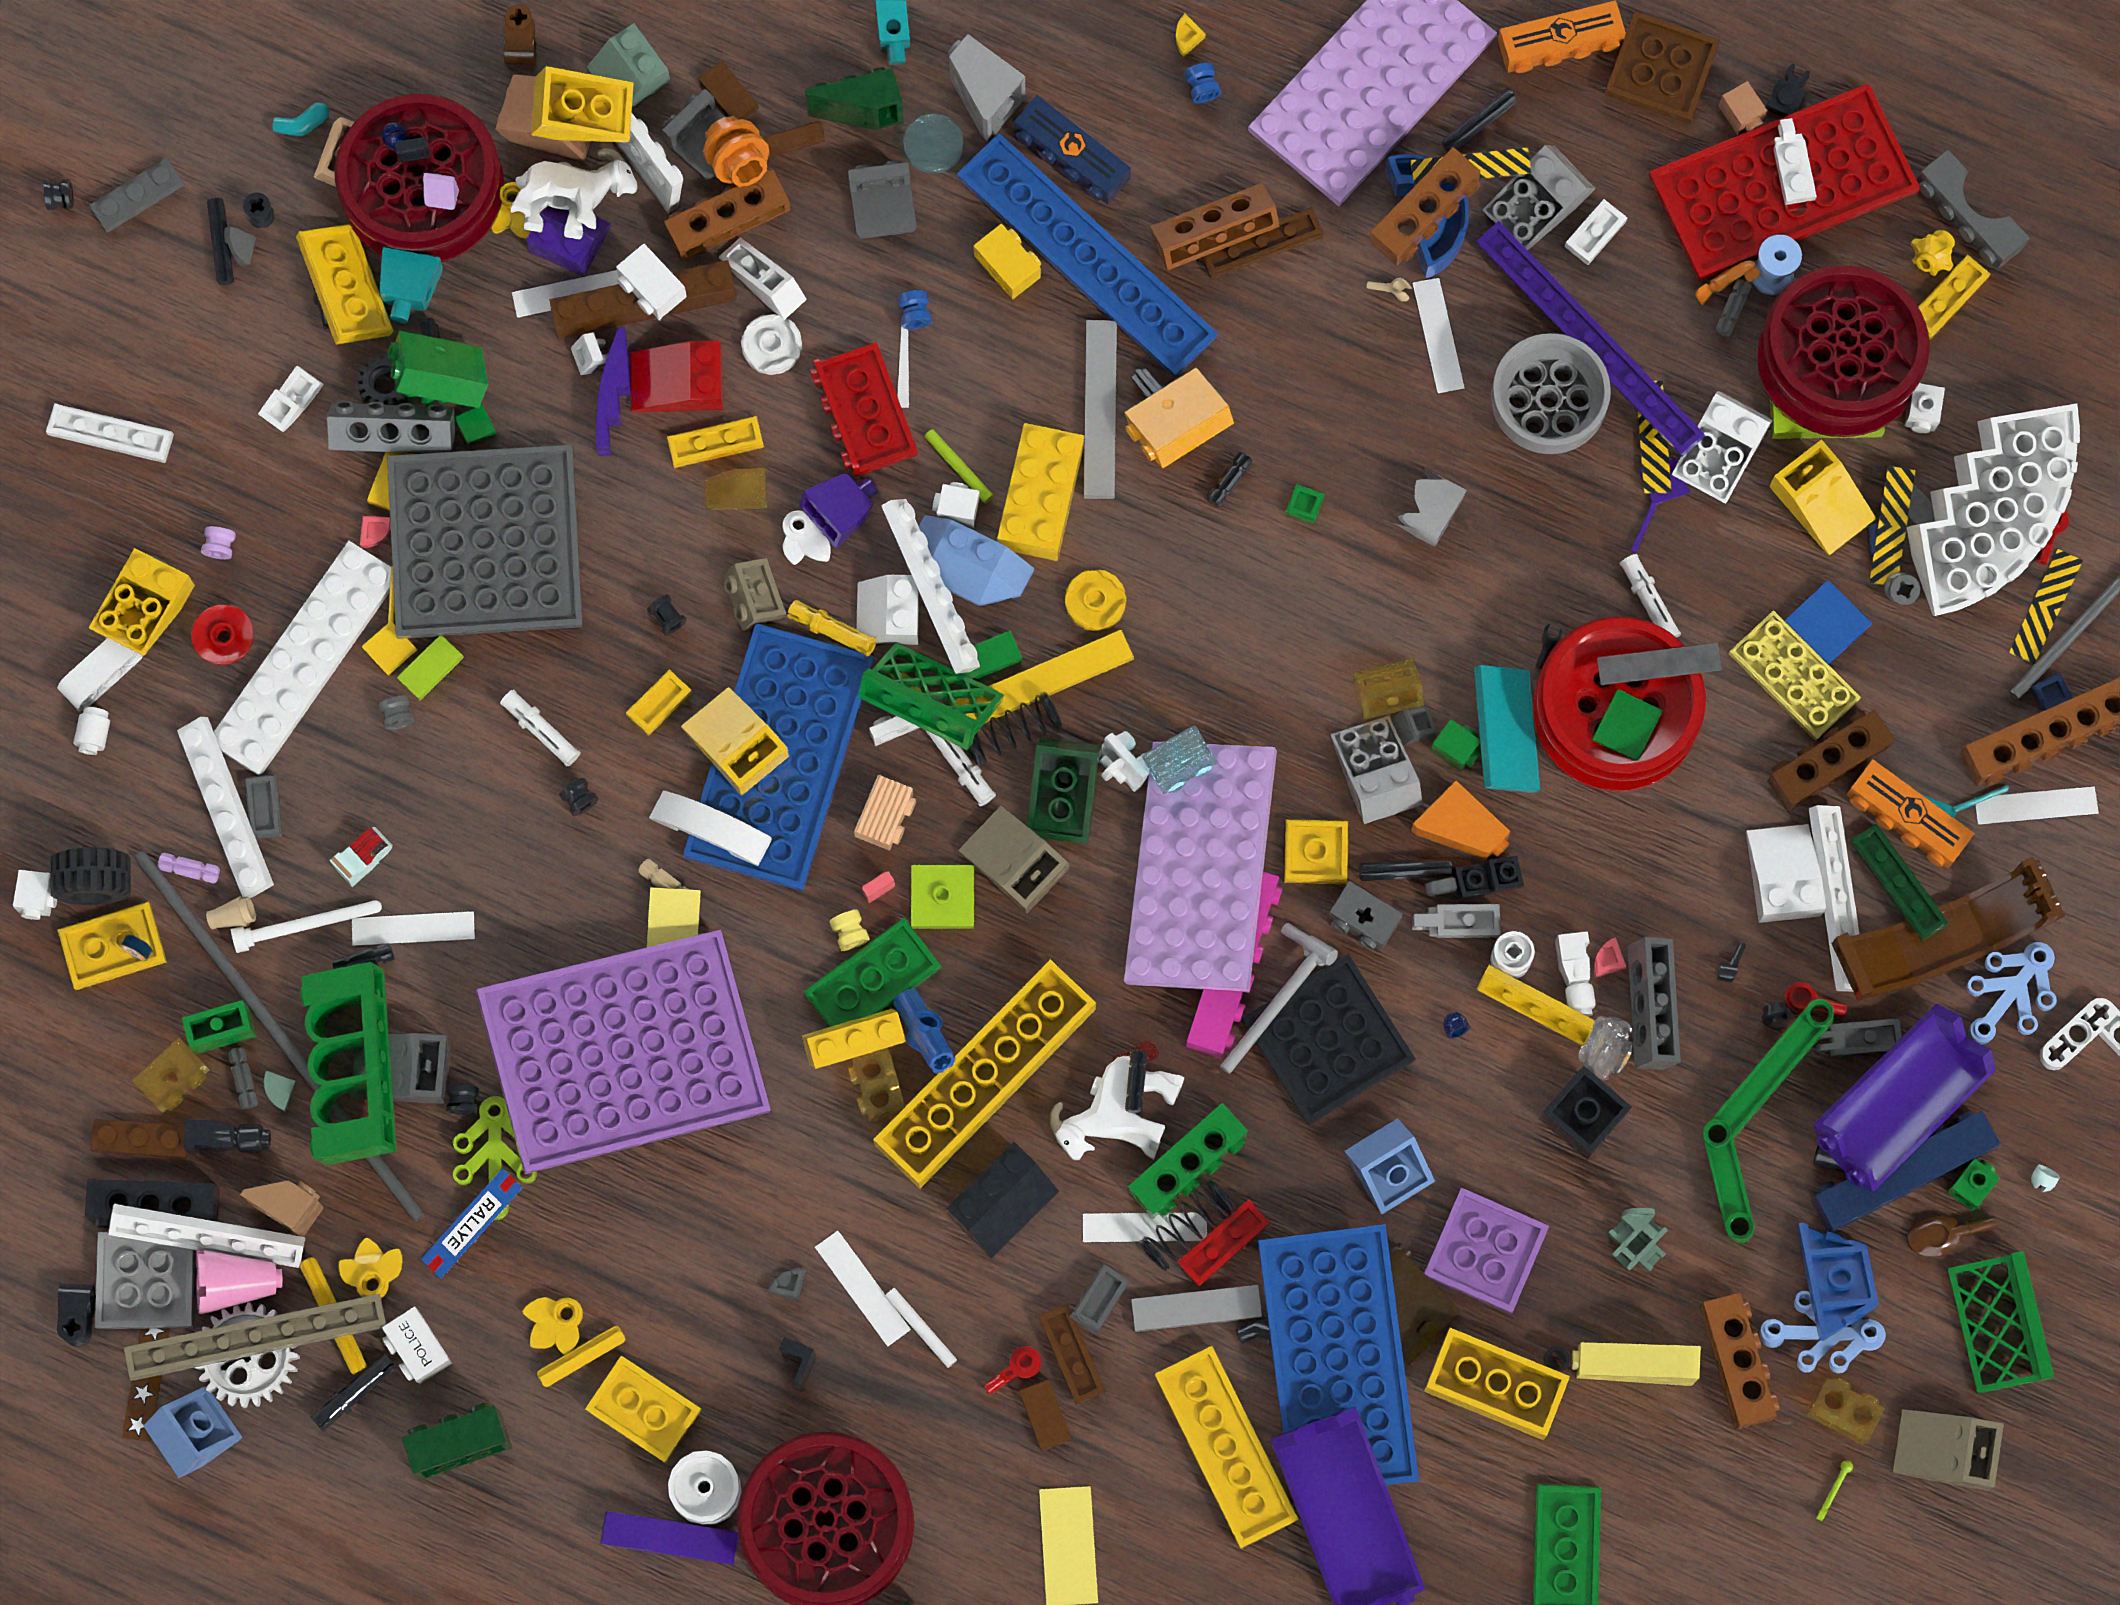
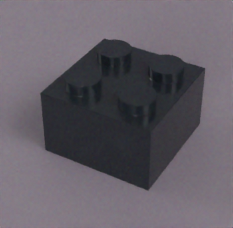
[1539,1066,1632,1160]

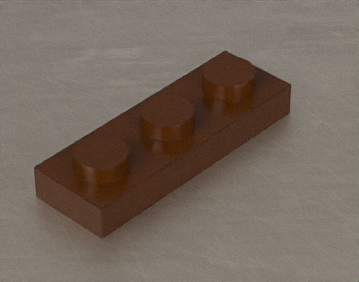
[90,1119,188,1159]
[1039,1304,1106,1405]

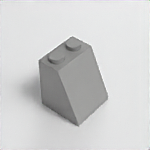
[948,34,1026,143]

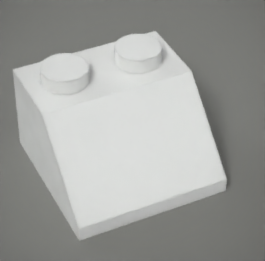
[856,575,919,645]

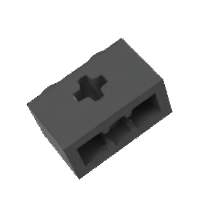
[1328,881,1403,951]

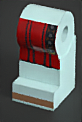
[329,827,393,887]

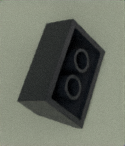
[946,1142,1059,1259]

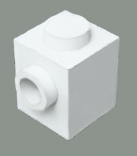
[1904,383,1945,433]
[932,482,980,528]
[13,870,57,920]

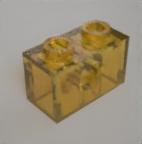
[132,1038,209,1113]

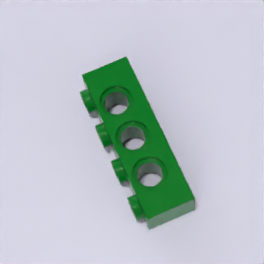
[1127,1103,1248,1219]

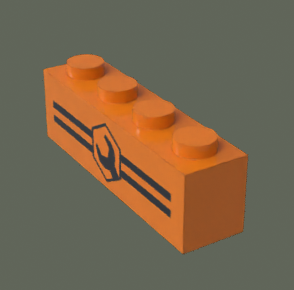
[1497,0,1626,73]
[1847,759,1975,869]

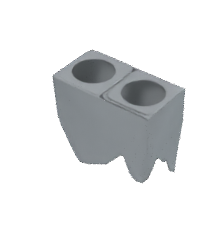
[1393,468,1466,547]

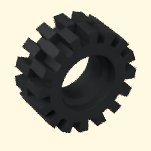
[356,354,410,405]

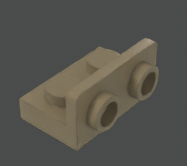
[724,558,786,631]

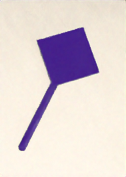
[1631,458,1690,553]

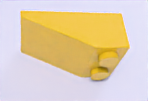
[531,66,634,142]

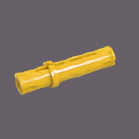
[787,600,877,656]

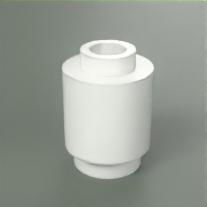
[73,707,110,755]

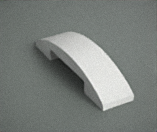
[649,790,772,866]

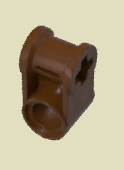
[503,4,537,65]

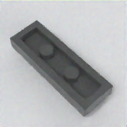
[89,158,185,233]

